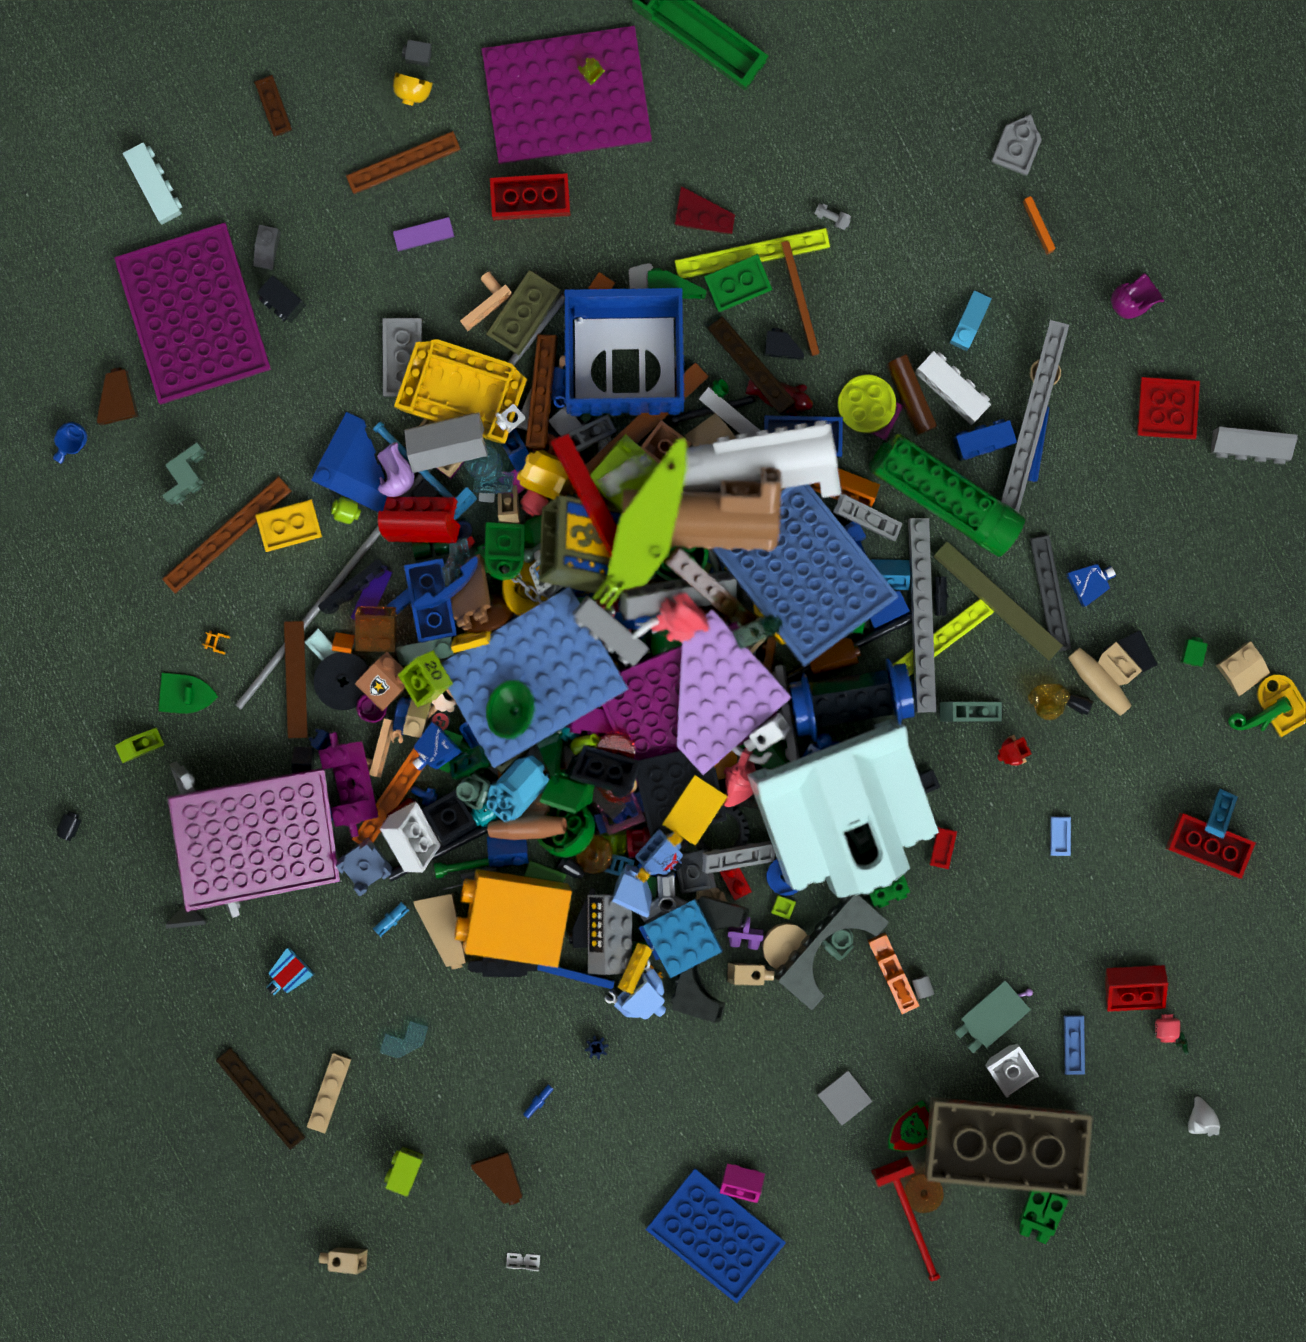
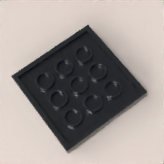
[637,750,727,837]

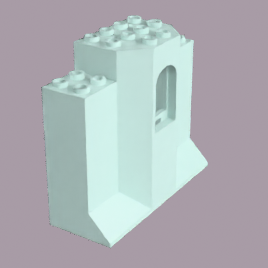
[747,718,939,898]

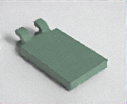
[954,980,1031,1053]

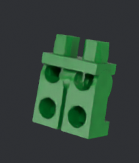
[1019,1190,1069,1244]

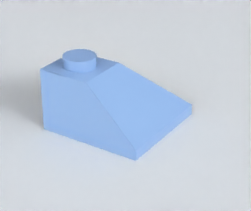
[612,864,652,918]

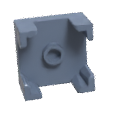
[336,837,392,897]

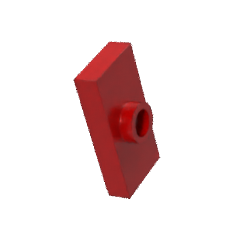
[929,827,957,870]

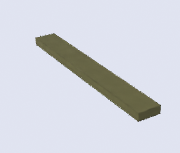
[933,542,1063,661]

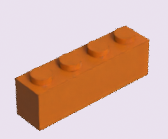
[809,468,880,508]

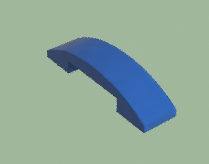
[413,556,478,610]

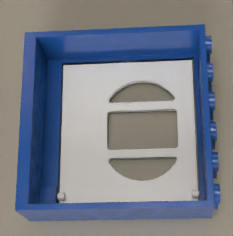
[565,288,684,416]

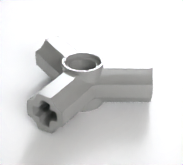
[640,872,688,924]

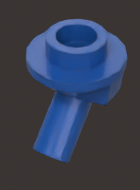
[411,786,438,806]

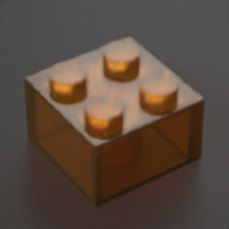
[355,606,397,652]

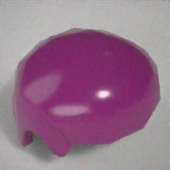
[356,694,387,723]

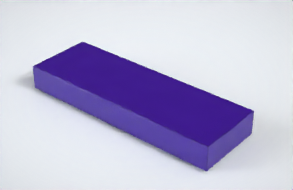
[351,570,393,626]

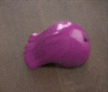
[1111,273,1165,319]

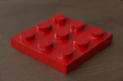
[1137,377,1200,440]

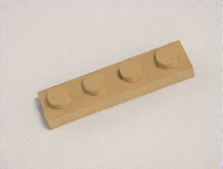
[307,1053,352,1133]

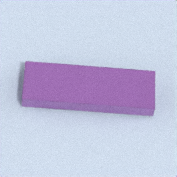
[393,217,454,251]

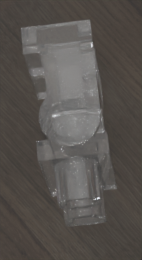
[597,453,652,497]

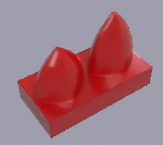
[720,868,752,900]

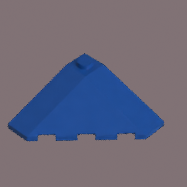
[312,412,389,512]

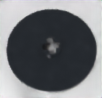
[314,652,369,710]

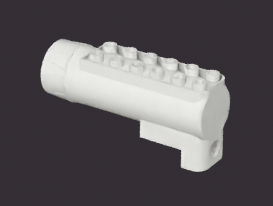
[683,420,842,498]

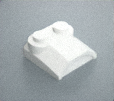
[985,1044,1039,1098]

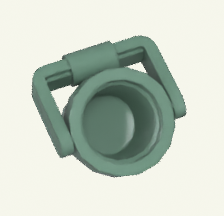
[456,773,490,810]
[821,928,854,961]

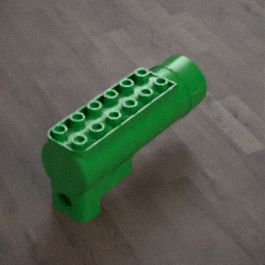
[869,434,1025,557]

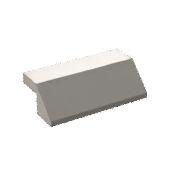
[404,412,488,473]

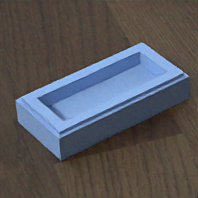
[1050,817,1071,856]

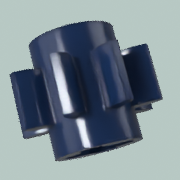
[585,1035,609,1060]

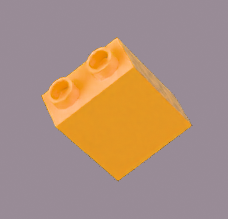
[454,869,572,968]

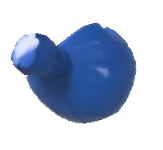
[53,422,87,464]

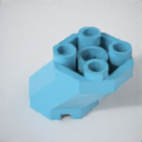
[486,755,549,822]

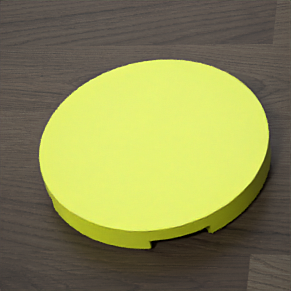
[838,375,896,433]

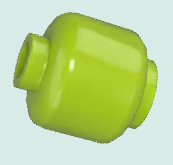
[331,496,361,524]

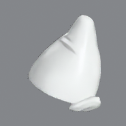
[1188,1097,1220,1136]

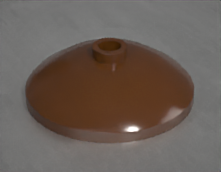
[461,593,514,633]

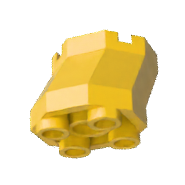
[517,450,576,500]

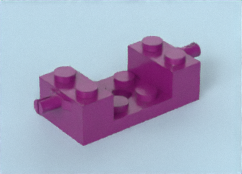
[319,732,378,837]

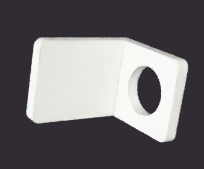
[496,404,525,433]

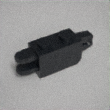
[467,956,537,977]

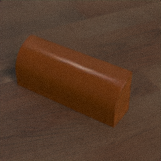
[886,354,937,437]

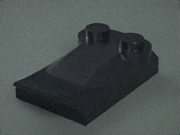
[565,745,640,798]

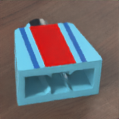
[266,947,315,995]

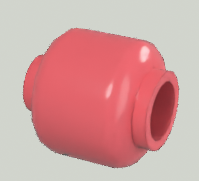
[520,490,549,517]
[1155,1014,1181,1043]

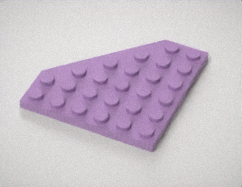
[677,609,791,775]

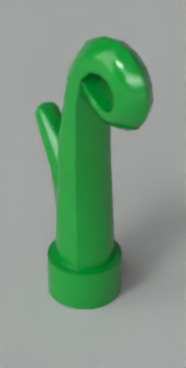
[1228,695,1293,731]

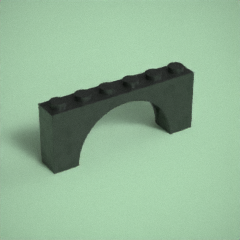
[774,894,889,1010]
[671,896,750,1023]

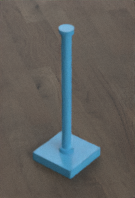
[373,422,478,521]

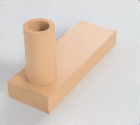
[460,272,513,331]
[366,718,393,777]

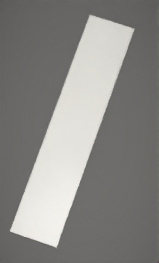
[699,387,760,437]

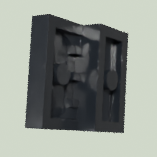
[1103,630,1158,675]

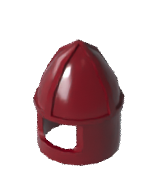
[627,827,651,858]

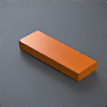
[1023,196,1055,254]

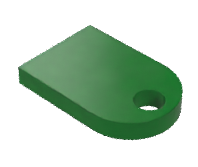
[484,522,525,580]

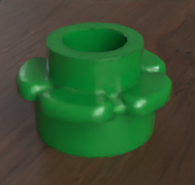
[711,379,729,398]

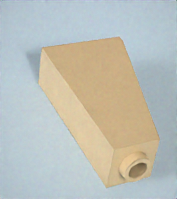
[413,893,466,969]

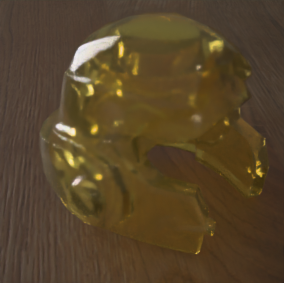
[1028,683,1070,720]

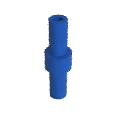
[523,1084,554,1119]

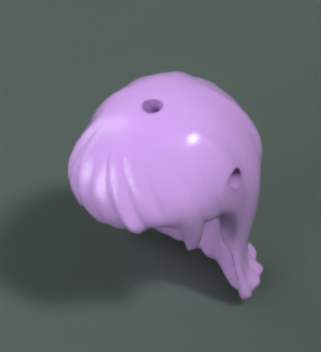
[377,442,414,497]

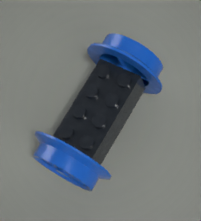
[789,658,915,742]

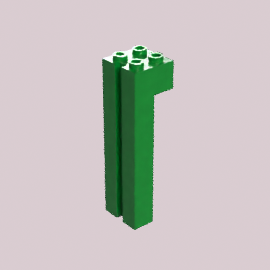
[632,0,769,91]

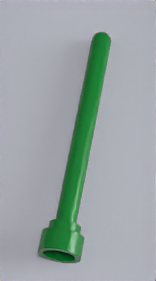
[434,858,489,879]

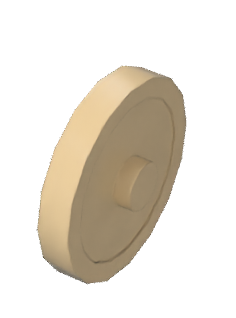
[762,923,808,970]

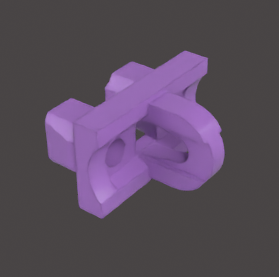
[728,917,763,950]

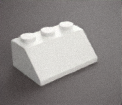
[380,802,441,872]

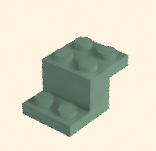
[163,443,206,505]

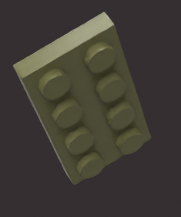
[486,270,562,356]

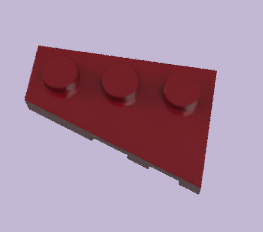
[675,186,735,235]

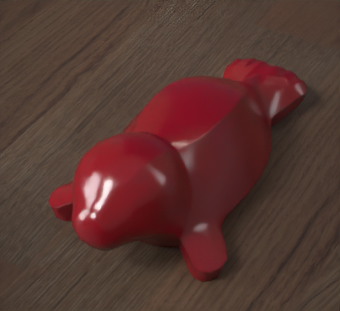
[746,380,813,416]

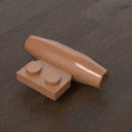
[488,793,567,840]

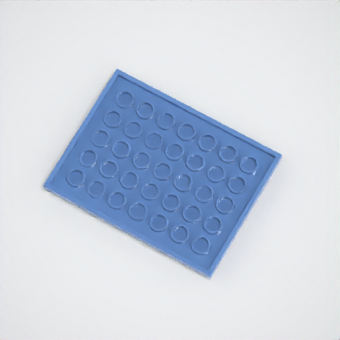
[712,484,898,666]
[441,588,629,768]

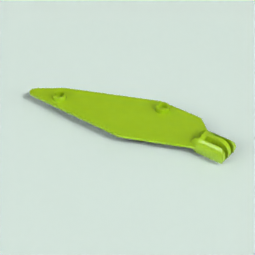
[593,439,687,609]

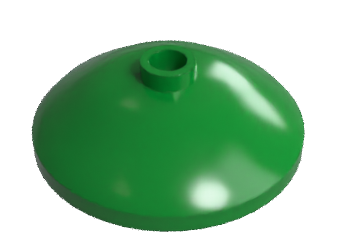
[486,680,535,739]

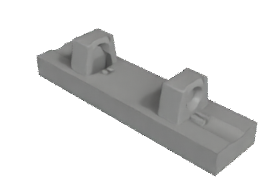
[834,494,902,541]
[702,841,775,874]

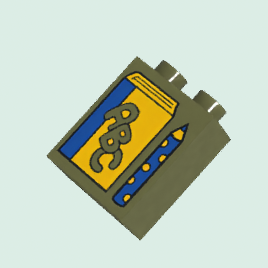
[539,496,644,599]

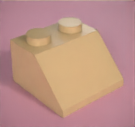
[685,413,737,447]
[1216,642,1270,696]

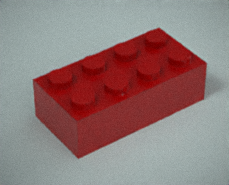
[490,173,571,221]
[1165,813,1256,879]

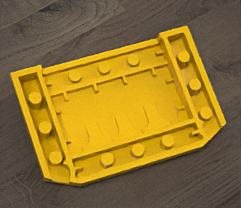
[394,339,527,444]

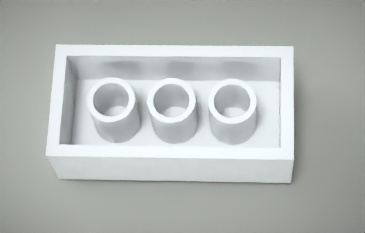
[915,351,991,425]

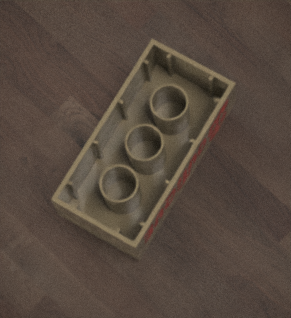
[924,1097,1092,1195]

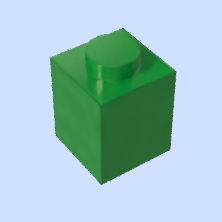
[1180,637,1208,667]

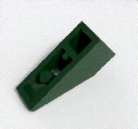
[537,729,563,784]

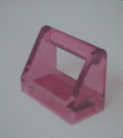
[598,792,646,835]

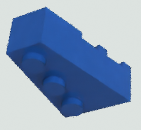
[953,419,1017,462]

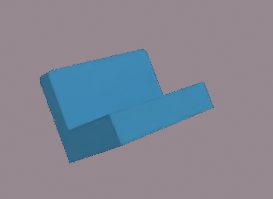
[871,559,910,590]

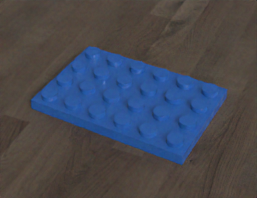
[646,1168,786,1303]

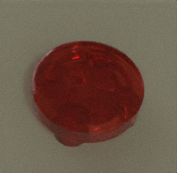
[596,732,636,759]

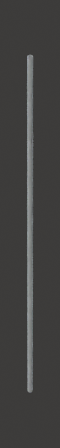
[235,295,565,709]

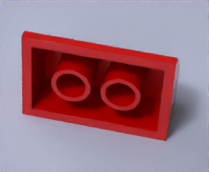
[1105,965,1168,1012]

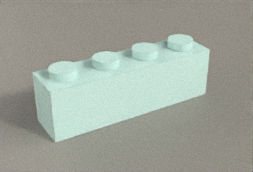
[123,143,182,224]

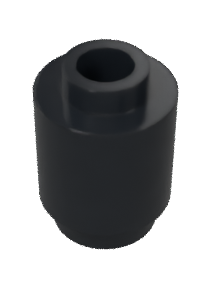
[56,811,82,841]

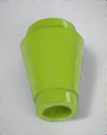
[570,734,599,755]

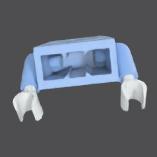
[605,959,666,1019]

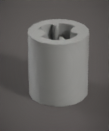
[912,975,934,999]

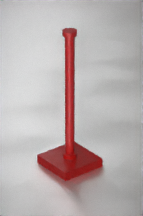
[871,1156,940,1282]

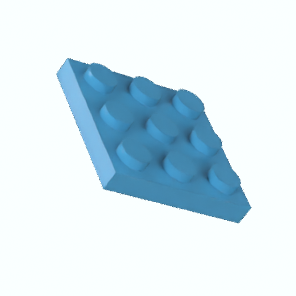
[643,899,723,978]

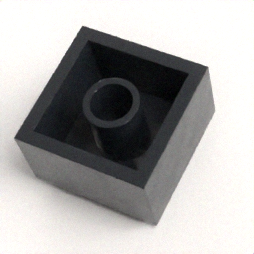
[257,275,306,323]
[422,790,477,847]

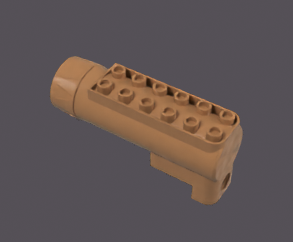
[623,467,782,551]

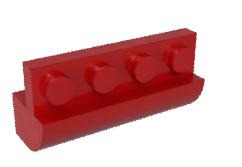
[378,497,460,543]

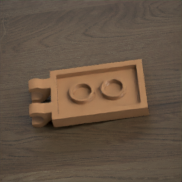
[446,554,491,631]

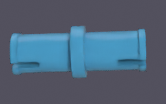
[373,902,410,937]

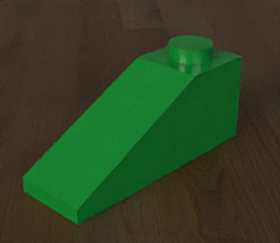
[647,268,706,299]

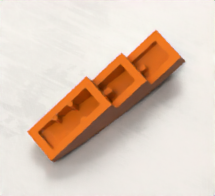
[867,932,919,1014]

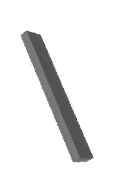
[1030,535,1071,652]

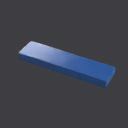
[537,965,615,989]

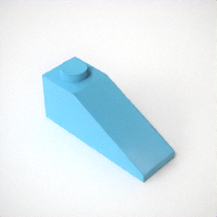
[949,290,992,351]

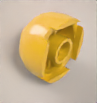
[393,73,433,106]

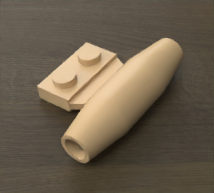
[1068,641,1142,716]

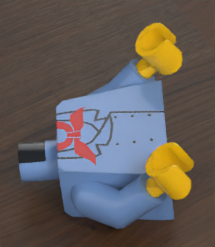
[635,829,683,883]

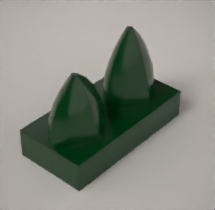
[449,745,491,780]

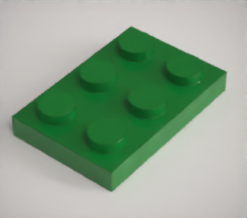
[704,253,772,312]

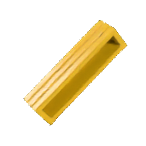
[618,943,653,994]

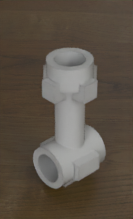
[814,204,851,230]

